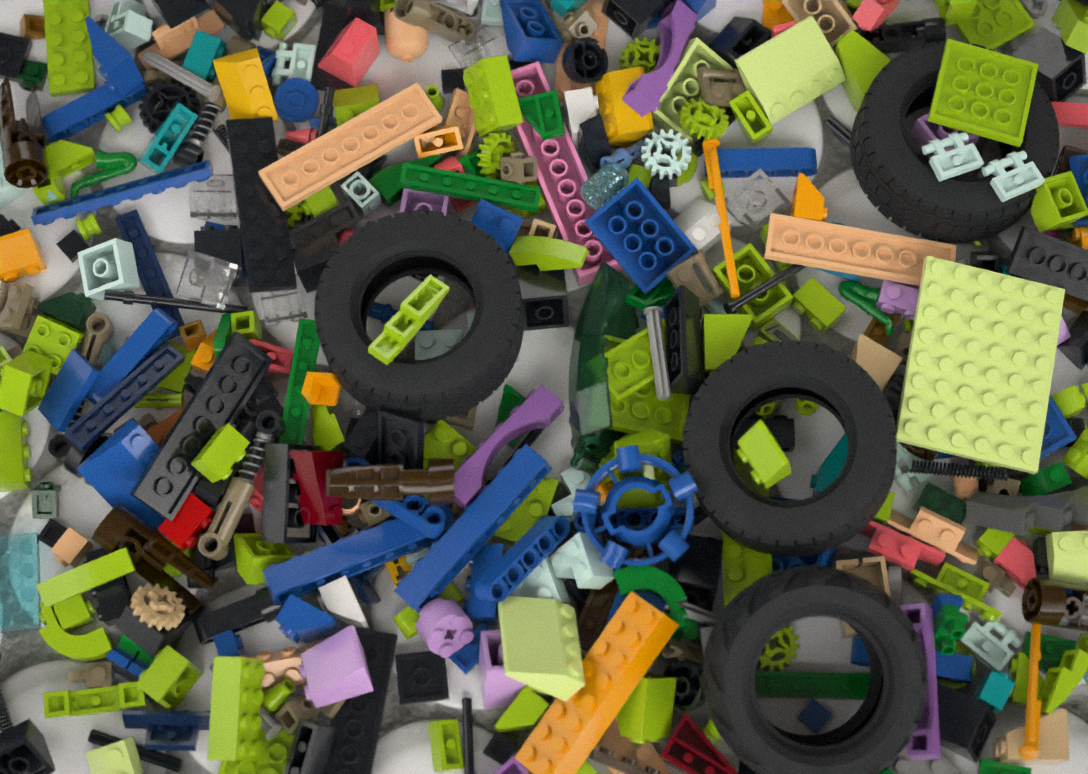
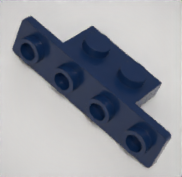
[316,525,386,605]
[122,709,210,751]

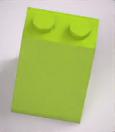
[834,29,891,113]
[700,314,752,380]
[616,672,676,744]

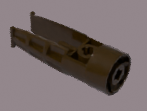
[0,77,49,188]
[326,458,455,505]
[91,504,219,614]
[1022,578,1088,632]

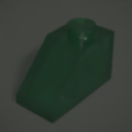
[37,292,97,332]

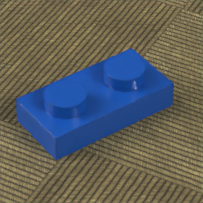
[448,622,491,675]

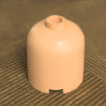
[384,9,428,63]

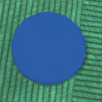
[274,77,320,123]

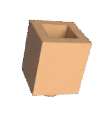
[51,527,94,568]

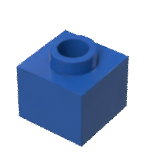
[212,630,244,657]

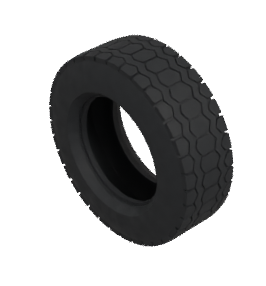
[850,41,1060,243]
[314,210,524,422]
[683,340,897,557]

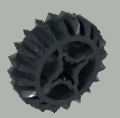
[139,79,201,136]

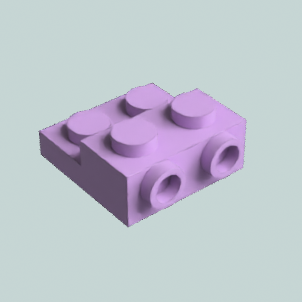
[876,280,920,320]

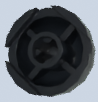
[562,37,609,85]
[663,661,705,711]

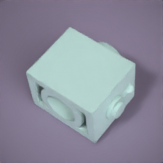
[341,171,382,217]

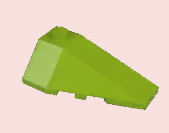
[311,368,346,455]

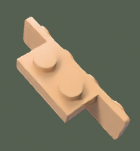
[137,10,225,70]
[442,88,478,161]
[886,506,979,565]
[236,642,319,691]

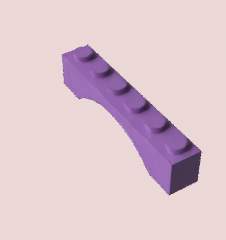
[622,0,698,117]
[454,384,563,510]
[900,603,941,760]

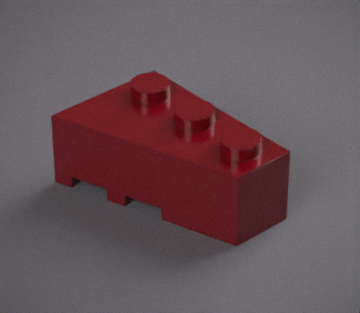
[288,450,343,525]
[659,712,738,774]

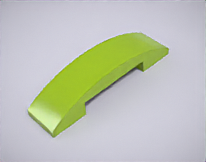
[43,681,146,718]

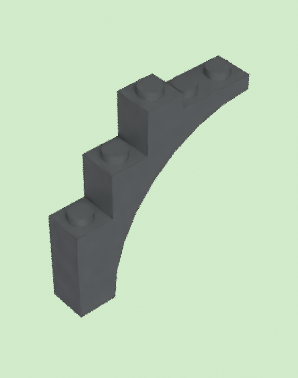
[966,485,1088,535]

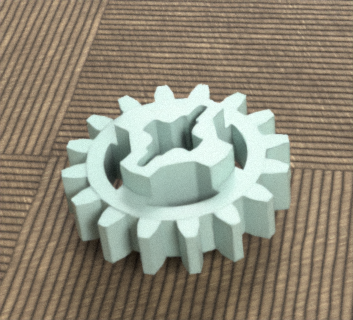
[641,129,692,180]

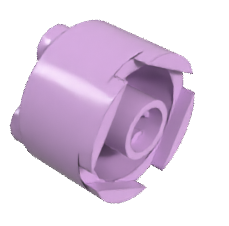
[415,598,474,658]

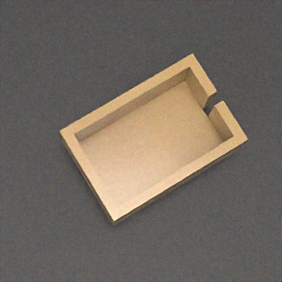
[832,556,891,639]

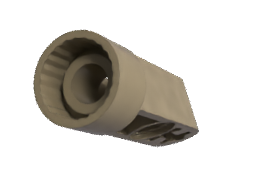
[394,0,475,42]

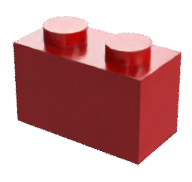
[158,492,215,552]

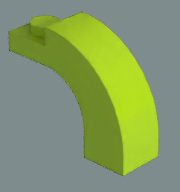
[39,602,115,662]

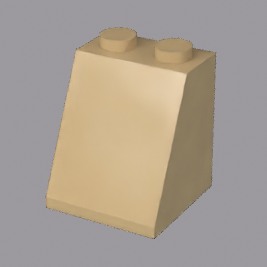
[851,334,902,392]
[993,709,1070,765]

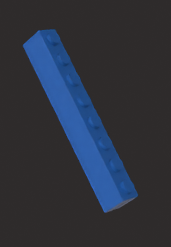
[394,444,552,613]
[263,504,456,606]

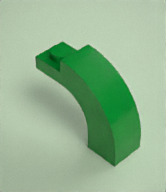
[613,566,689,631]

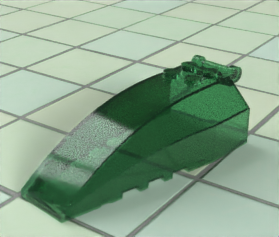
[569,263,639,476]

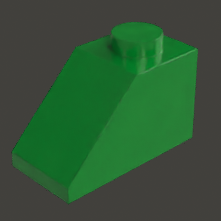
[1018,461,1072,496]

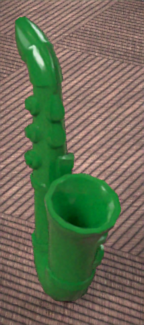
[70,149,137,198]
[838,281,895,336]

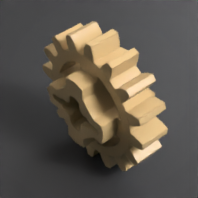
[130,583,186,630]

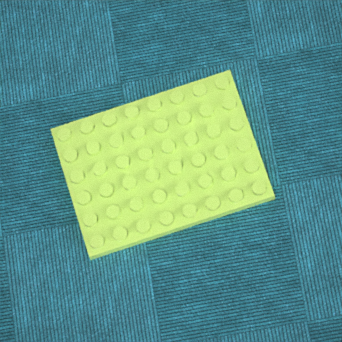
[895,256,1065,474]

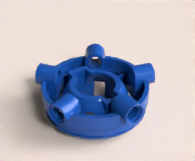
[573,445,698,571]

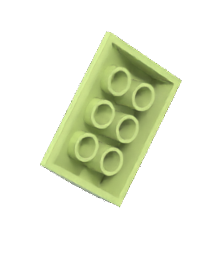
[735,15,846,125]
[651,38,734,147]
[498,596,585,701]

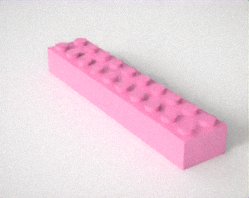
[511,61,623,287]

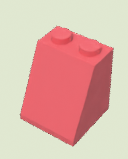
[318,17,380,87]

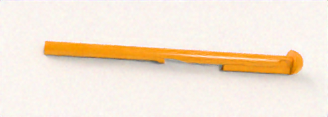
[702,137,740,298]
[1018,623,1041,760]

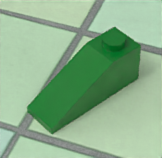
[369,154,440,209]

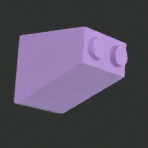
[299,625,374,708]
[478,630,526,708]

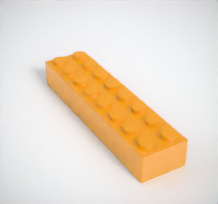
[514,591,679,774]

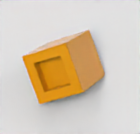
[301,372,342,406]

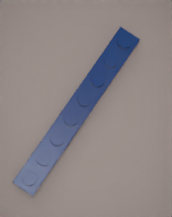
[31,160,213,225]

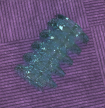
[581,162,629,209]

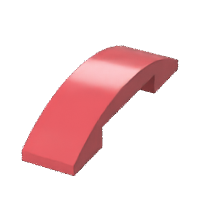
[1048,102,1088,129]

